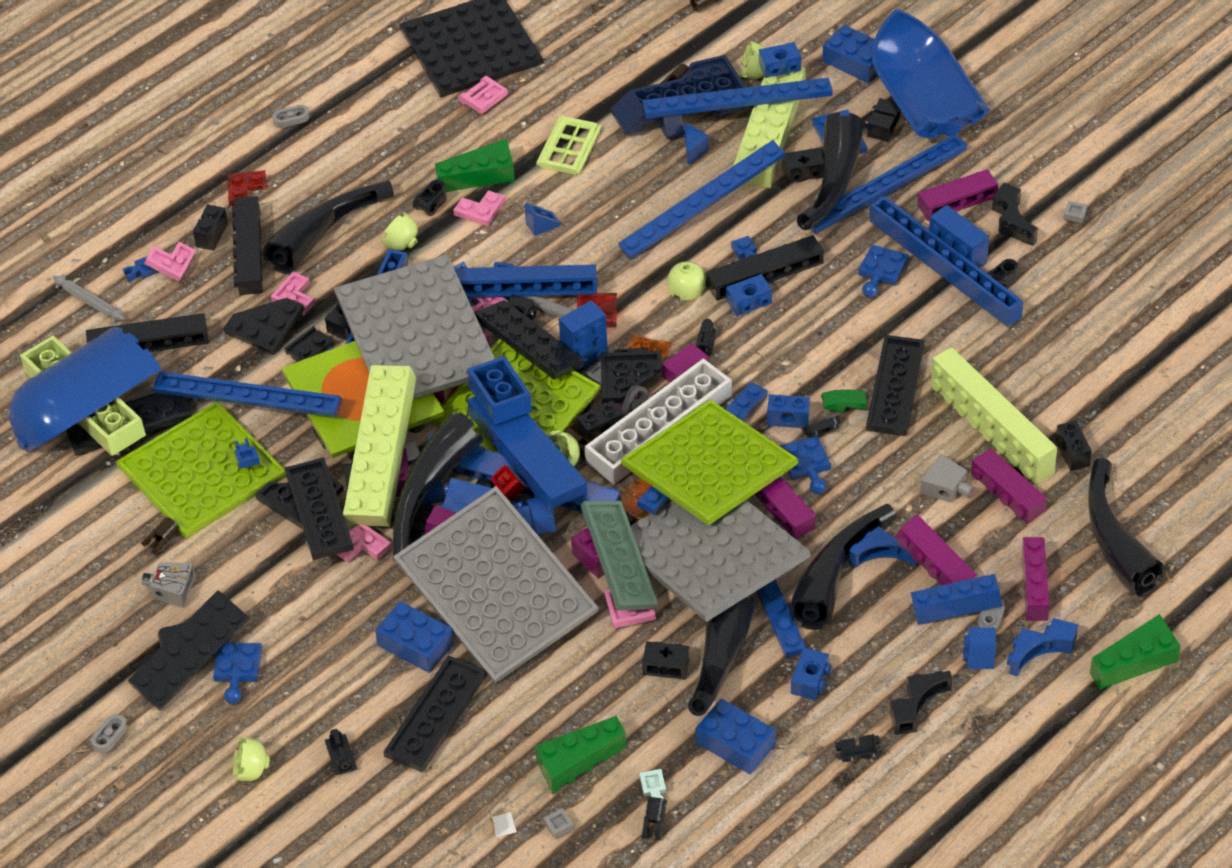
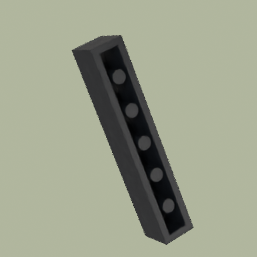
[232,196,263,295]
[706,235,824,301]
[86,313,209,352]

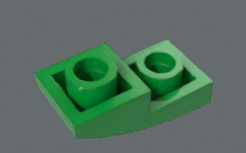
[821,389,868,412]

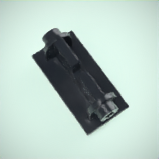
[325,729,357,775]
[835,734,883,762]

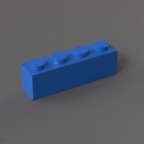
[911,574,1002,625]

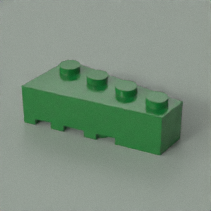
[435,139,515,192]
[1090,614,1180,689]
[535,716,626,794]

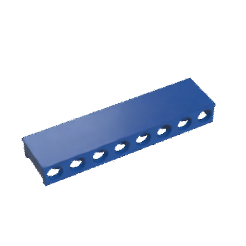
[467,396,587,513]

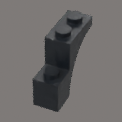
[992,182,1038,246]
[890,671,952,735]

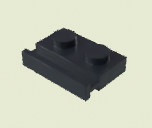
[284,326,334,362]

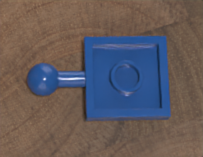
[858,245,909,298]
[779,436,831,494]
[213,643,262,704]

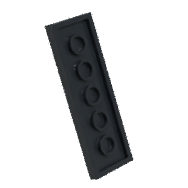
[474,300,585,380]
[866,335,925,436]
[66,393,192,456]
[284,457,354,560]
[128,590,250,711]
[383,655,487,773]

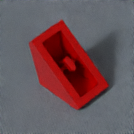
[490,465,526,501]

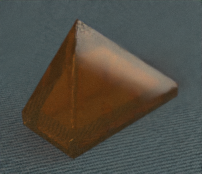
[627,334,671,359]

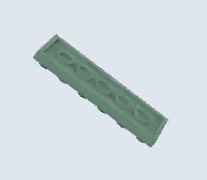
[581,501,658,610]

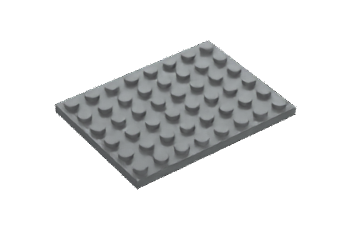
[334,254,495,399]
[393,486,599,683]
[630,500,811,622]

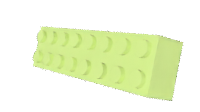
[733,67,806,188]
[20,336,146,456]
[931,347,1057,485]
[343,365,417,527]

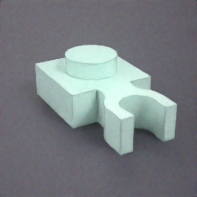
[639,769,666,799]

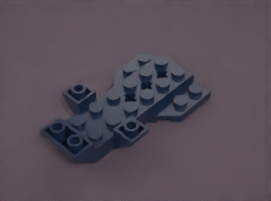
[611,55,754,139]

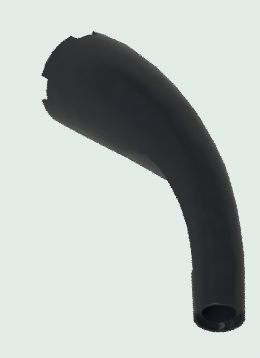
[797,112,862,230]
[263,180,394,274]
[393,412,483,562]
[1088,458,1166,597]
[789,503,896,630]
[688,597,756,716]

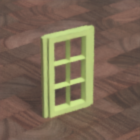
[536,116,602,175]

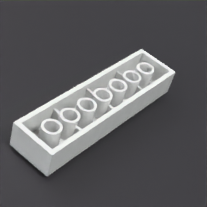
[585,359,732,485]

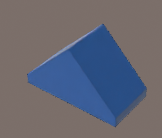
[685,124,709,164]
[524,202,561,236]

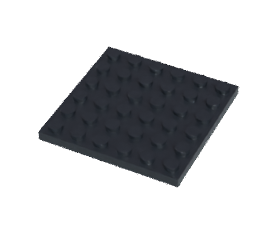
[399,0,543,98]

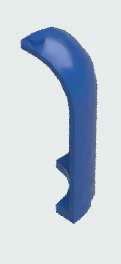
[872,9,990,138]
[9,327,162,452]

